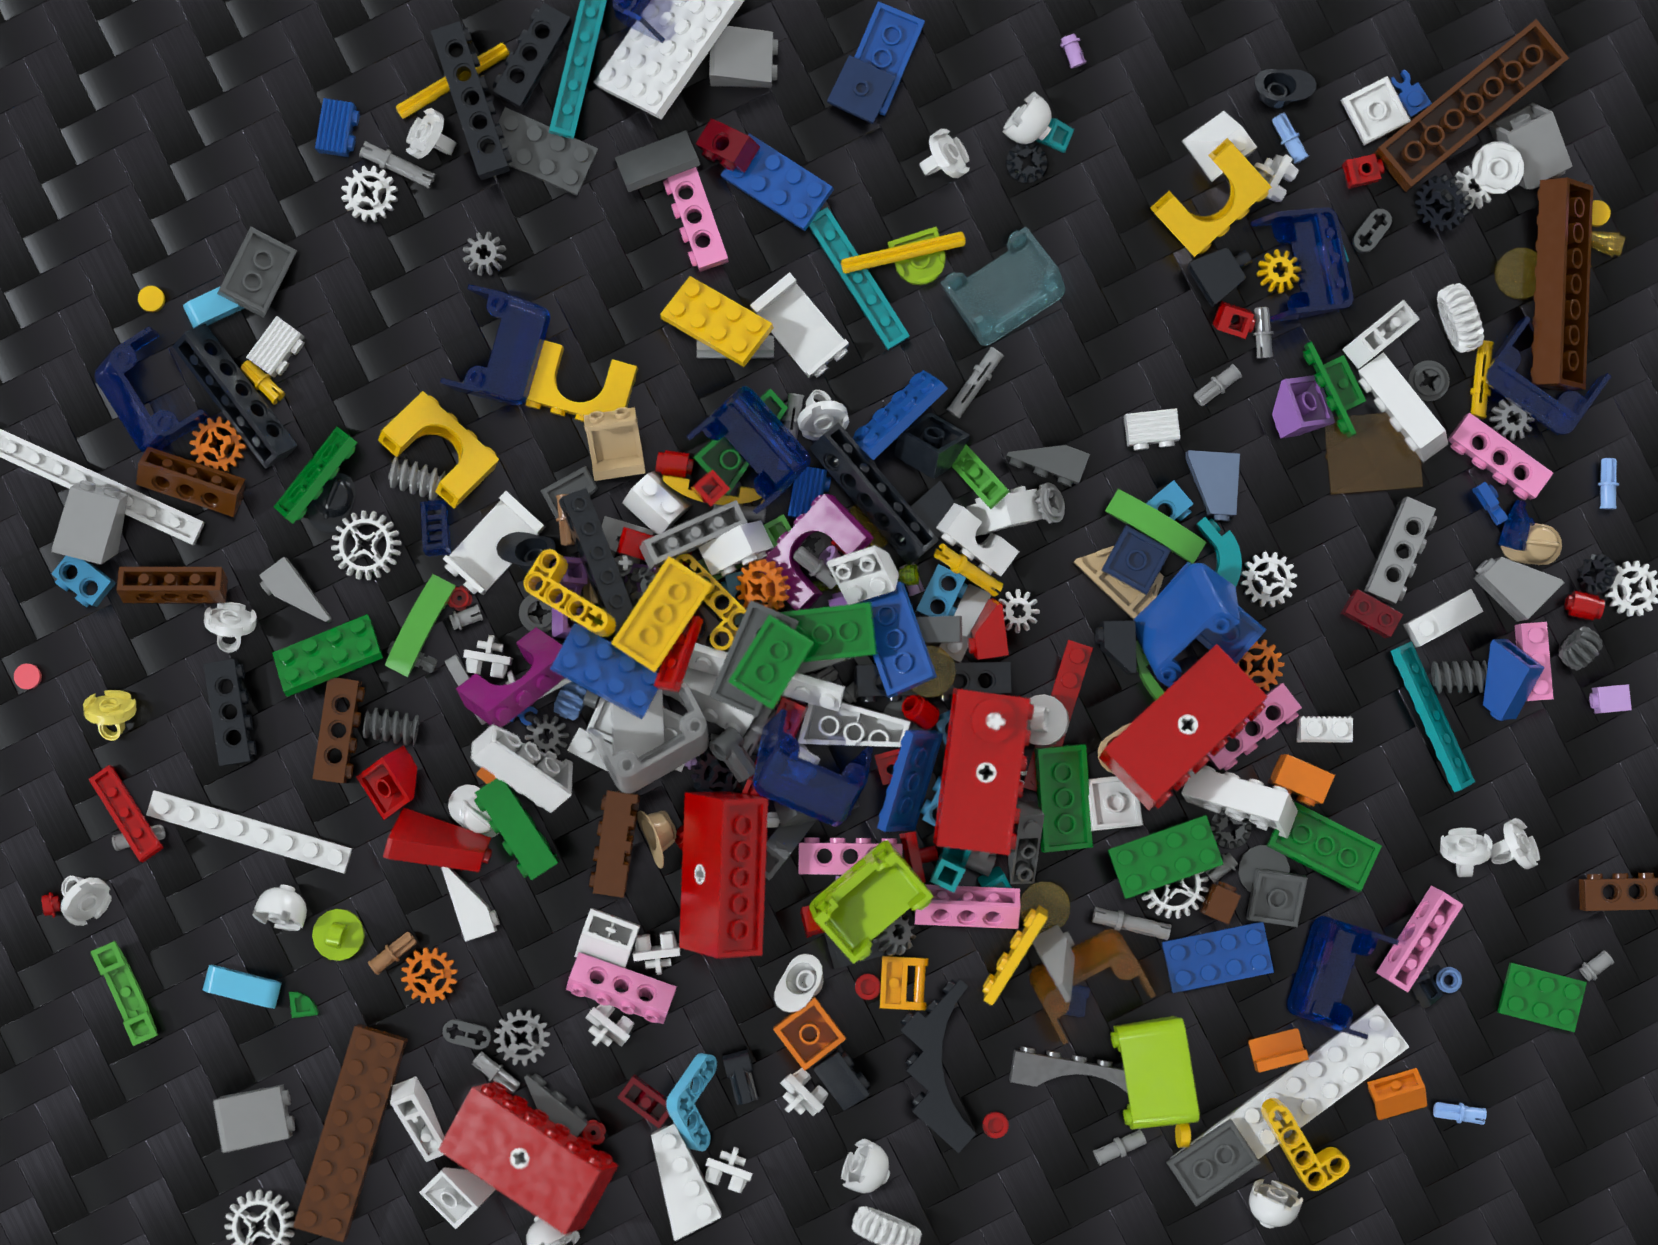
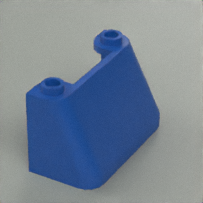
[1133,563,1240,688]

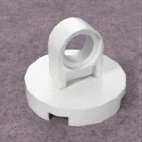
[406,108,457,159]
[919,128,970,178]
[1472,142,1524,194]
[797,390,849,440]
[204,602,257,653]
[1027,694,1069,747]
[1491,818,1540,869]
[1440,828,1492,877]
[61,876,111,925]

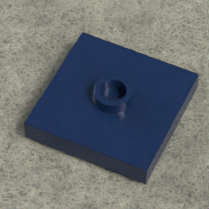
[827,55,895,124]
[1101,525,1171,595]

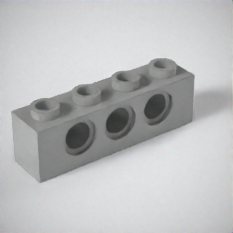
[1364,497,1437,605]
[639,500,747,570]

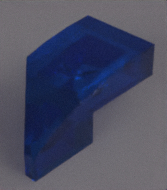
[1498,500,1535,551]

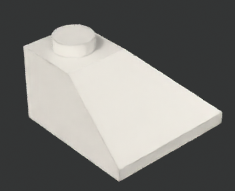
[1182,111,1257,182]
[419,1168,496,1229]

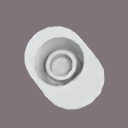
[448,785,497,838]
[774,954,824,1012]

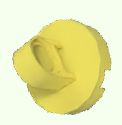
[83,690,137,741]

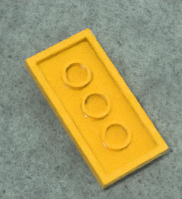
[660,276,774,367]
[611,556,712,672]
[982,905,1048,1006]

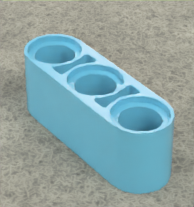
[183,287,244,329]
[202,965,282,1008]

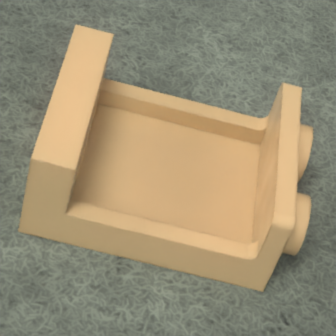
[584,407,645,481]

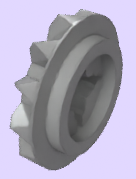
[1035,483,1065,524]

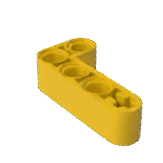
[524,549,616,637]
[675,554,746,652]
[1261,1098,1350,1191]

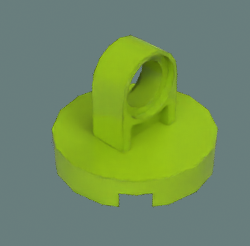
[312,909,365,961]

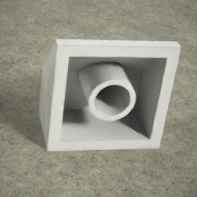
[622,471,692,535]

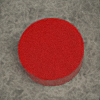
[855,973,881,1000]
[982,1112,1009,1138]

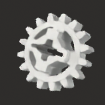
[341,166,398,222]
[1240,552,1297,608]
[1605,561,1658,617]

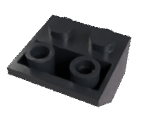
[813,1048,870,1111]

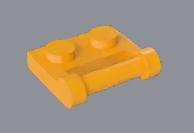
[880,956,929,1010]

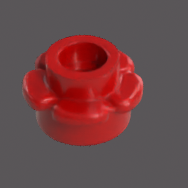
[448,586,472,611]
[42,892,61,917]
[580,1120,606,1146]

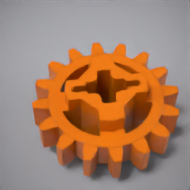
[189,417,247,472]
[735,559,791,611]
[1237,639,1284,692]
[401,947,458,1004]

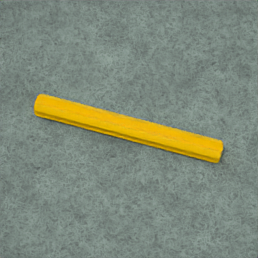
[396,43,509,118]
[841,232,966,274]

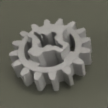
[494,1009,551,1066]

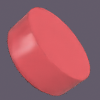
[14,664,42,690]

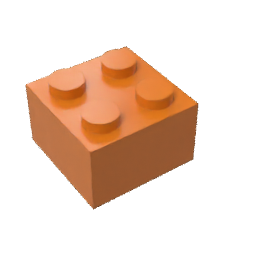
[1268,754,1335,806]
[773,996,846,1071]

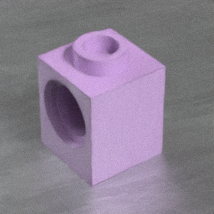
[1589,684,1632,714]

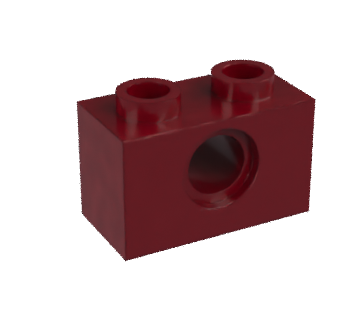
[696,118,760,173]
[1341,589,1403,638]
[617,1074,670,1129]

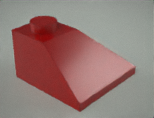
[968,598,1009,659]
[357,745,417,820]

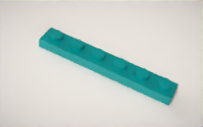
[549,0,607,139]
[809,207,910,350]
[1391,641,1475,792]

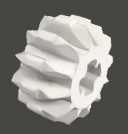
[1455,166,1492,209]
[999,589,1040,633]

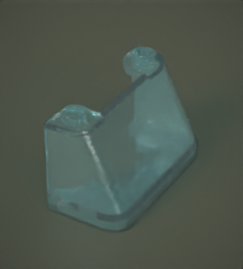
[940,227,1065,346]

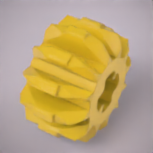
[1257,249,1301,294]

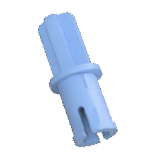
[1272,113,1309,164]
[1598,458,1619,509]
[1433,1102,1487,1125]

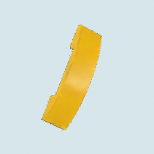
[662,475,766,505]

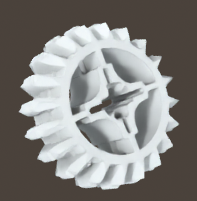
[1437,283,1484,353]
[331,511,402,580]
[1141,871,1209,919]
[224,1189,295,1245]
[852,1206,922,1245]

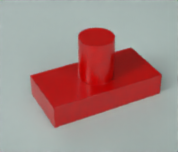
[899,831,938,883]

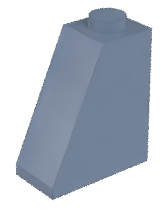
[1185,450,1240,521]

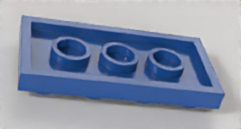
[855,1,925,116]
[721,133,834,231]
[852,370,948,460]
[1163,562,1266,664]
[855,582,937,697]
[550,623,659,720]
[877,730,943,832]
[1161,922,1274,993]

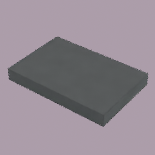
[615,131,700,192]
[217,227,297,318]
[1166,1119,1260,1206]

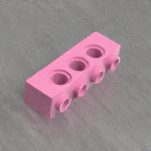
[663,167,729,272]
[1447,413,1553,500]
[1208,683,1302,771]
[798,837,902,875]
[915,885,1020,929]
[1376,886,1463,992]
[566,952,676,1024]

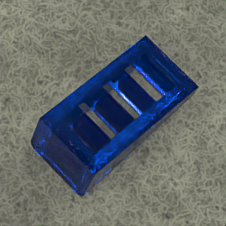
[420,499,451,556]

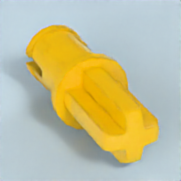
[240,360,285,405]

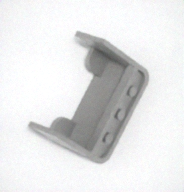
[587,682,709,794]

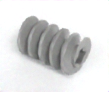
[388,456,446,501]

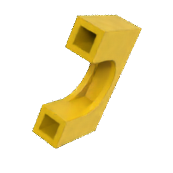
[1151,138,1272,257]
[521,338,638,422]
[378,391,499,509]

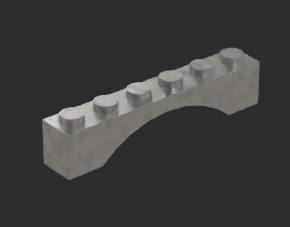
[1009,1046,1128,1093]

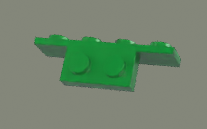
[1303,341,1366,438]

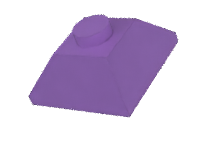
[1272,375,1335,438]

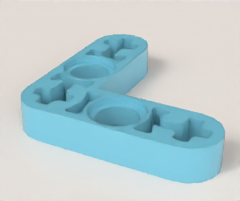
[666,1053,717,1151]

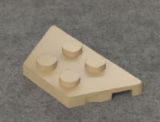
[1073,546,1164,620]

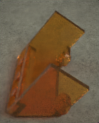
[1029,929,1156,1044]

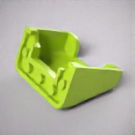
[809,840,934,964]
[1111,1016,1199,1130]

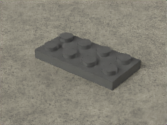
[484,107,599,196]
[709,600,799,717]

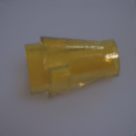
[1591,231,1626,257]

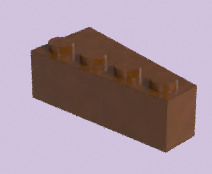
[589,790,641,898]

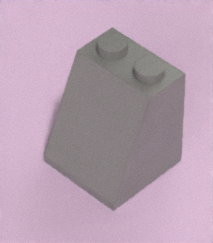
[709,26,778,88]
[1488,103,1573,189]
[51,481,128,564]
[1473,557,1564,622]
[213,1084,295,1153]

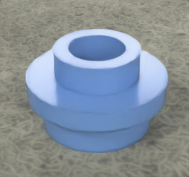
[1436,967,1462,993]

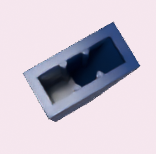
[1483,639,1545,721]

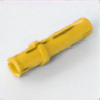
[1470,340,1494,419]
[934,543,1003,597]

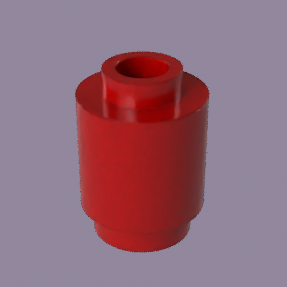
[656,450,694,478]
[1564,590,1605,621]
[902,695,939,730]

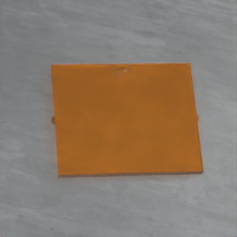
[1324,413,1423,495]

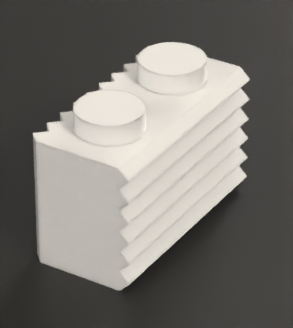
[246,316,304,377]
[1124,408,1180,450]
[1297,716,1353,743]

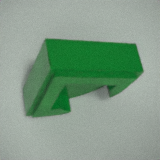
[289,992,319,1018]

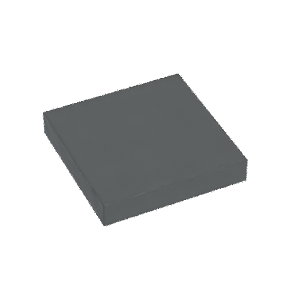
[1246,868,1308,927]

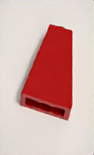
[383,807,493,872]

